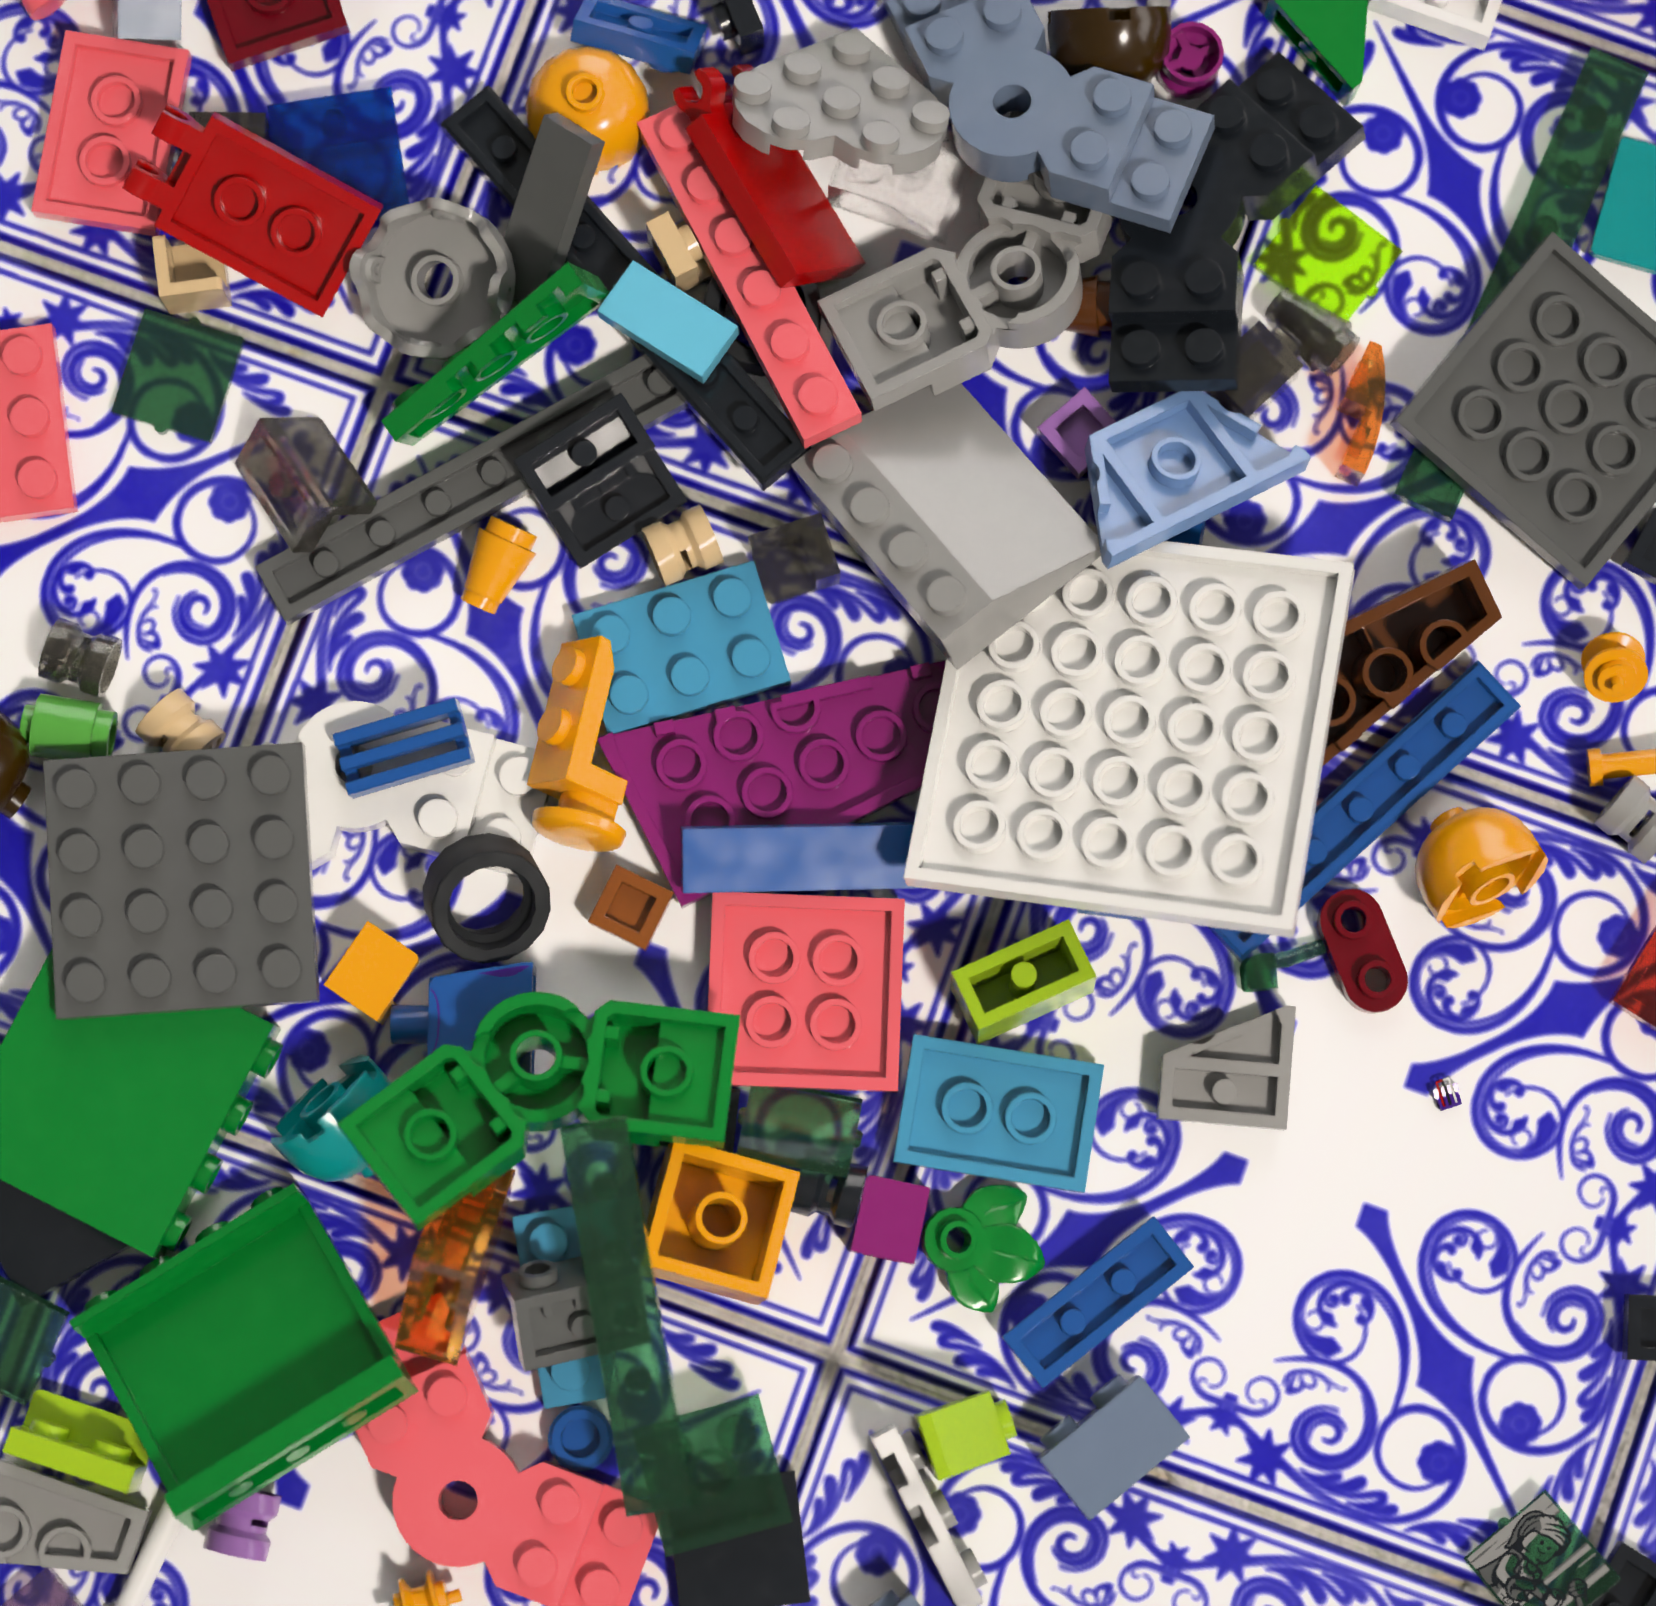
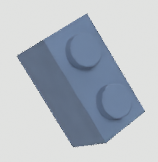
[1036,1373,1190,1521]

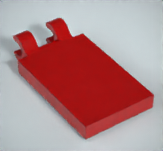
[673,64,866,289]
[122,104,383,318]

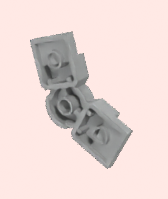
[817,111,1114,412]

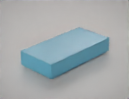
[597,260,739,384]

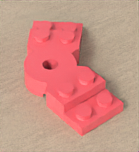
[356,1293,666,1606]

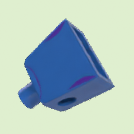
[390,962,537,1074]

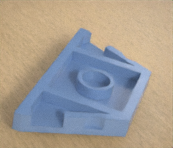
[1084,391,1311,569]

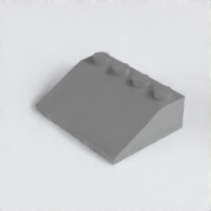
[791,383,1101,670]

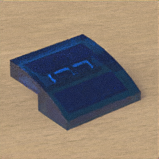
[267,86,410,221]

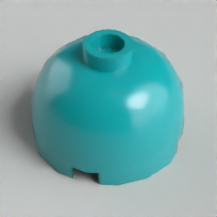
[271,1054,391,1182]

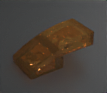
[1334,340,1386,487]

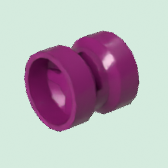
[1157,21,1224,100]

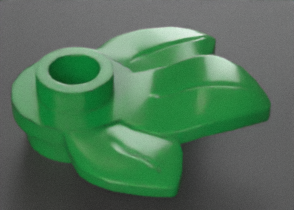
[921,1185,1045,1313]

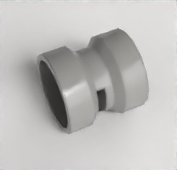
[1594,775,1656,864]

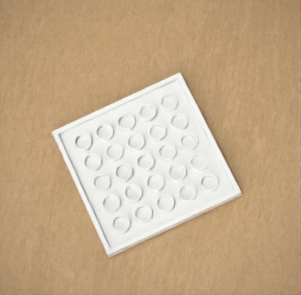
[903,533,1355,938]

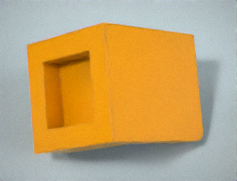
[323,921,419,1026]

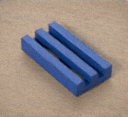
[332,698,475,799]

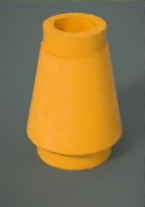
[460,515,537,615]

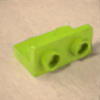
[2,1389,150,1494]

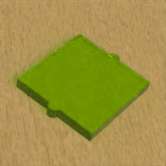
[1252,185,1403,332]

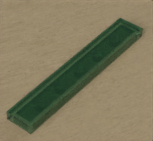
[560,1115,693,1516]

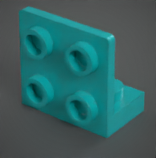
[1589,137,1656,275]

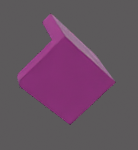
[850,1175,930,1265]

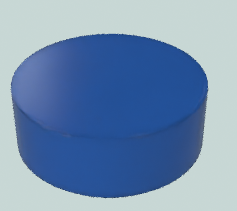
[548,1405,614,1471]

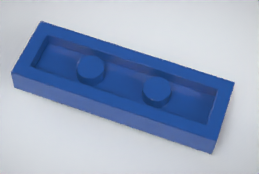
[1002,1216,1194,1388]

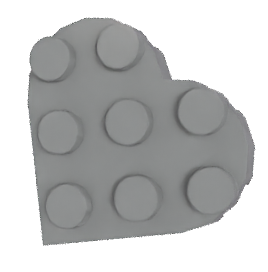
[732,27,950,175]

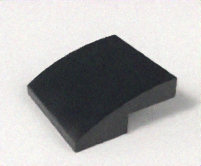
[513,393,688,569]
[0,1180,131,1307]

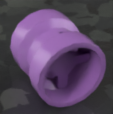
[203,1490,282,1561]

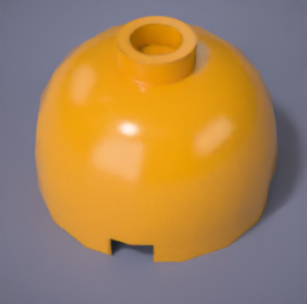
[525,46,650,175]
[1415,807,1548,929]

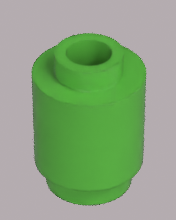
[20,693,118,760]

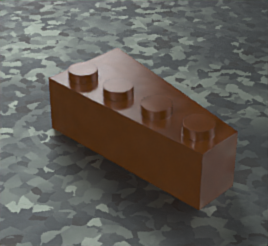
[1322,559,1502,767]

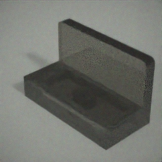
[234,417,377,553]

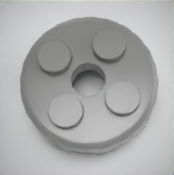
[349,197,516,360]

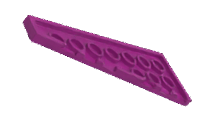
[597,660,946,909]

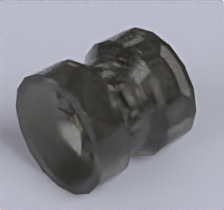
[38,618,122,698]

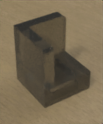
[748,513,841,605]

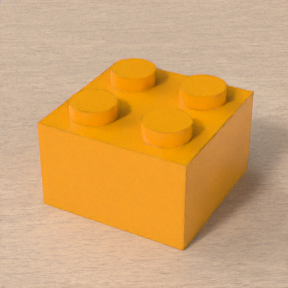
[636,1142,801,1305]

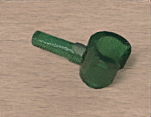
[1239,939,1326,992]

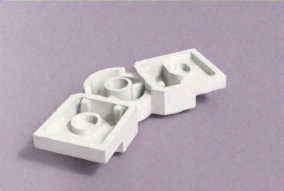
[262,701,549,878]

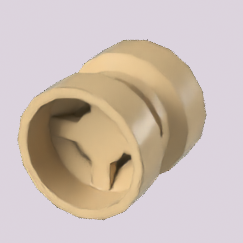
[641,504,724,587]
[135,688,226,752]

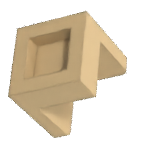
[152,235,232,315]

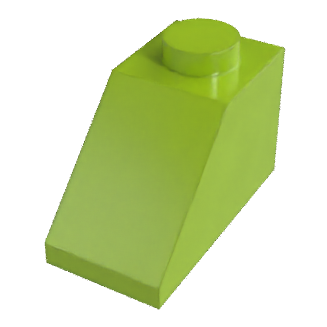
[914,1390,1017,1481]

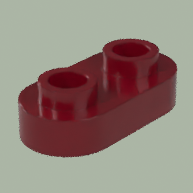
[1317,889,1408,1014]

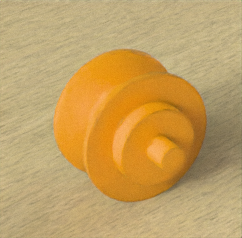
[1581,632,1648,702]
[392,1569,463,1606]

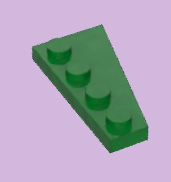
[381,262,610,446]

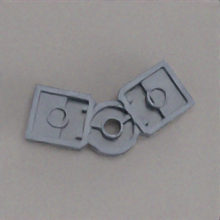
[883,0,1215,233]

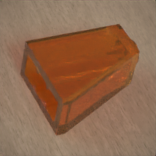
[394,1169,516,1366]

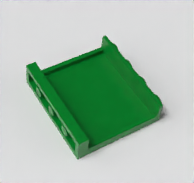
[0,948,283,1258]
[69,1183,419,1531]

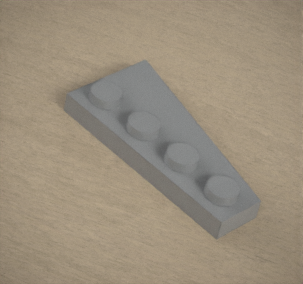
[0,1458,152,1574]

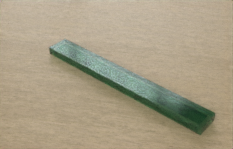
[1392,47,1649,523]

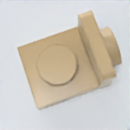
[646,211,713,292]

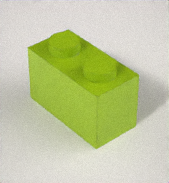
[950,919,1097,1044]

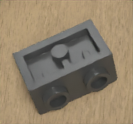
[501,1245,651,1372]

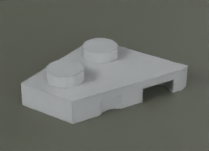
[1156,1005,1296,1131]

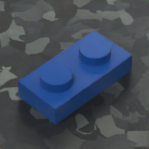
[570,0,708,75]

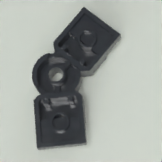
[1108,51,1366,393]

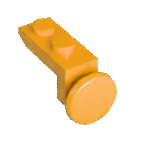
[527,635,628,852]

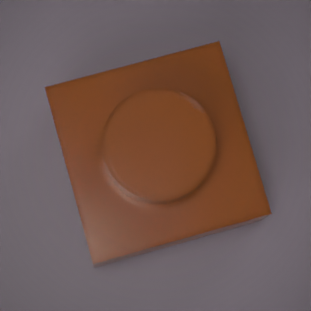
[588,864,674,952]

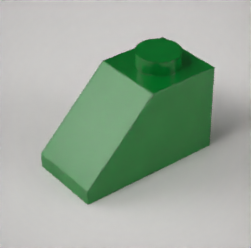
[1264,0,1368,107]

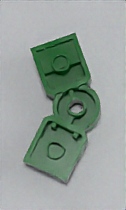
[337,992,740,1231]

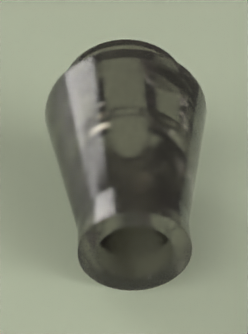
[1265,287,1360,376]

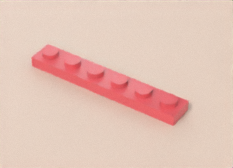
[637,104,862,449]

